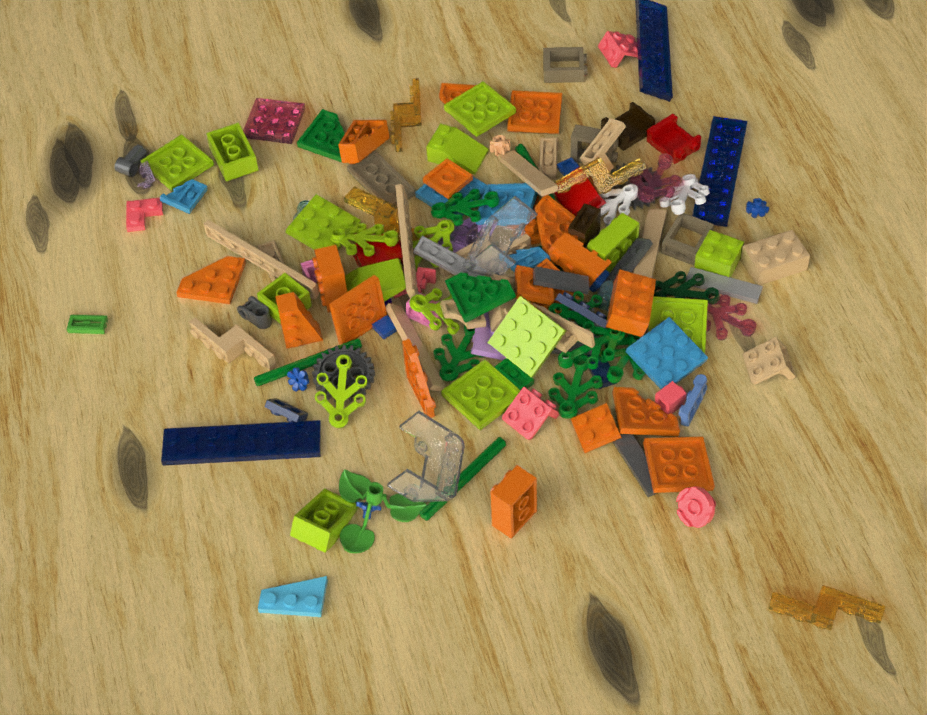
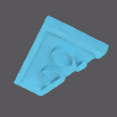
[258,576,328,617]

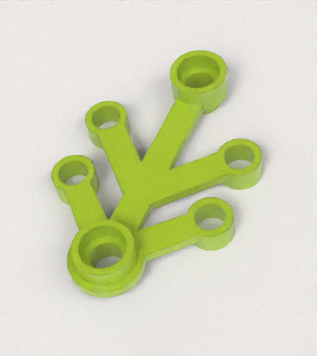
[403,220,454,272]
[330,223,399,256]
[409,288,460,335]
[315,355,368,428]

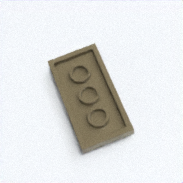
[347,151,416,211]

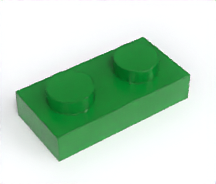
[494,358,534,391]

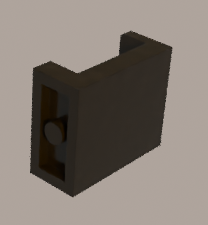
[601,102,655,151]
[568,203,601,250]

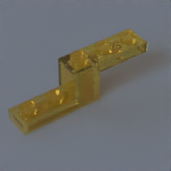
[390,78,422,152]
[554,157,647,194]
[344,186,429,249]
[768,585,886,631]

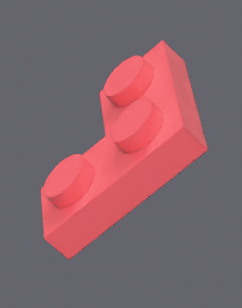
[126,198,163,232]

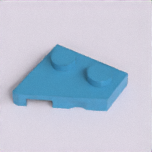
[160,179,208,214]
[499,247,550,273]

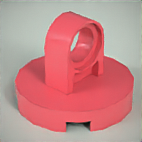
[676,486,716,528]

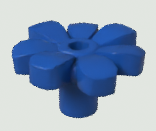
[746,198,769,218]
[287,367,309,392]
[356,501,382,519]

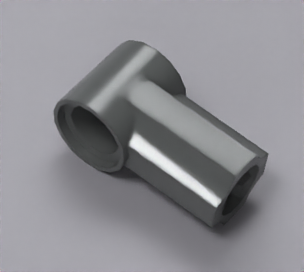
[114,144,148,177]

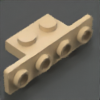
[533,303,595,353]

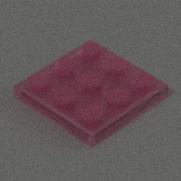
[243,98,306,144]

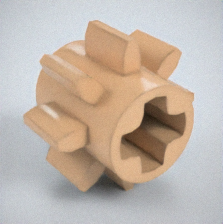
[489,135,511,156]

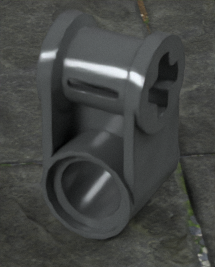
[237,296,272,329]

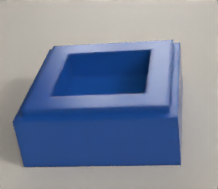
[557,157,579,177]
[589,270,610,292]
[372,315,397,340]

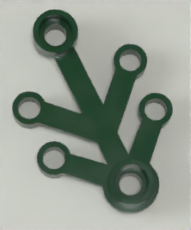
[654,271,720,304]

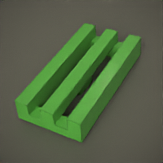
[67,315,108,334]

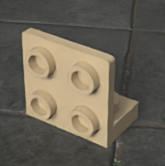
[743,337,796,385]

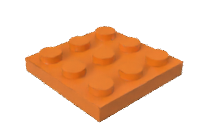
[507,90,562,134]
[329,275,387,345]
[643,437,715,493]

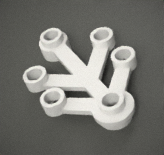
[659,174,710,215]
[599,184,639,226]

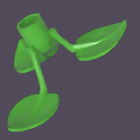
[339,469,426,553]

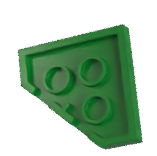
[297,109,345,162]
[445,272,516,323]

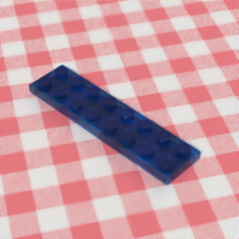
[635,0,673,102]
[692,116,748,227]
[161,420,321,466]

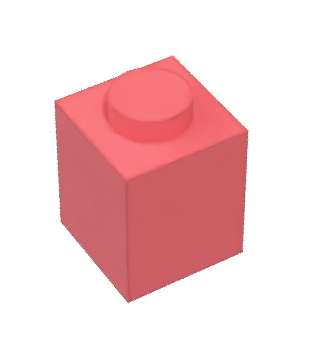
[655,381,686,414]

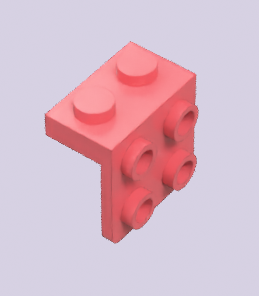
[598,31,645,68]
[502,387,560,440]

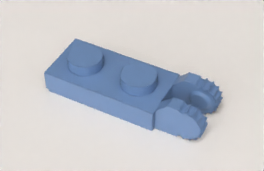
[678,374,707,427]

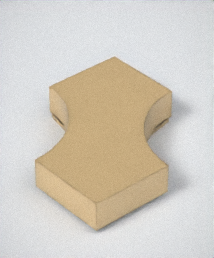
[440,299,486,329]

